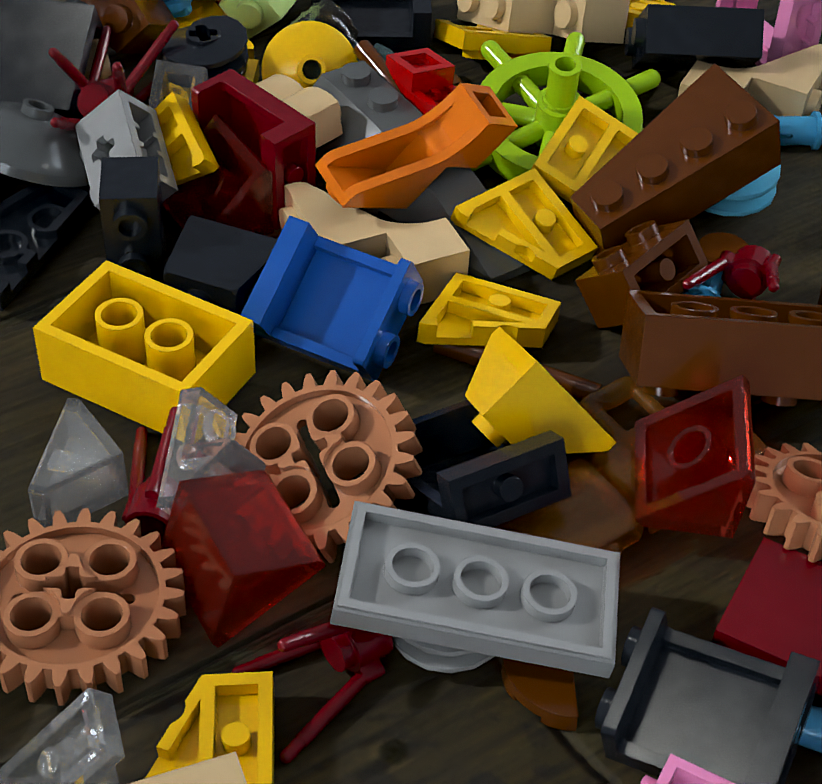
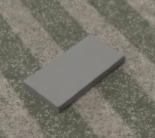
[330,501,620,678]

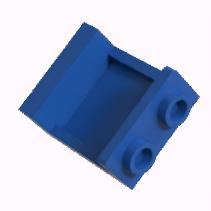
[241,215,424,381]

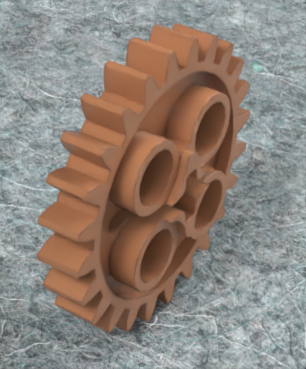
[218,370,423,566]
[741,443,822,563]
[0,508,186,706]

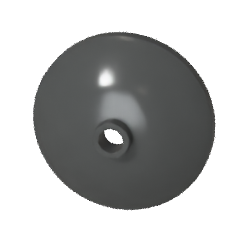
[0,98,89,187]

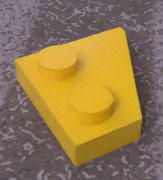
[450,168,598,280]
[417,272,561,348]

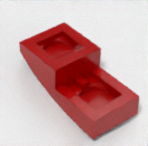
[386,48,456,115]

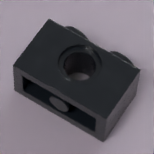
[99,156,166,284]

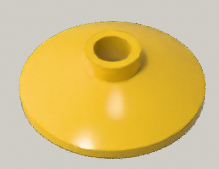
[261,21,358,88]

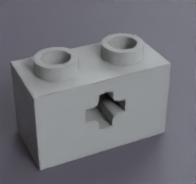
[75,89,178,210]

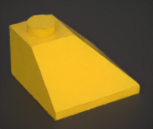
[465,326,617,454]

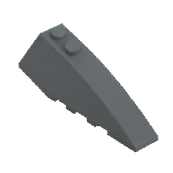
[312,60,533,284]

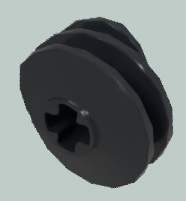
[161,15,249,86]

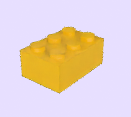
[33,260,256,446]

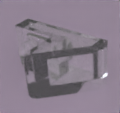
[156,387,266,532]
[0,688,125,784]

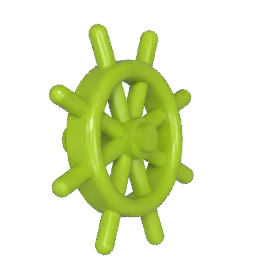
[470,32,661,195]

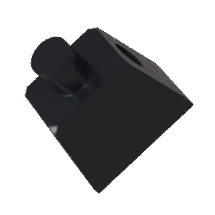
[163,215,278,315]

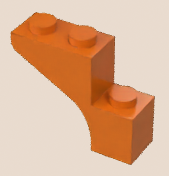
[315,82,518,209]

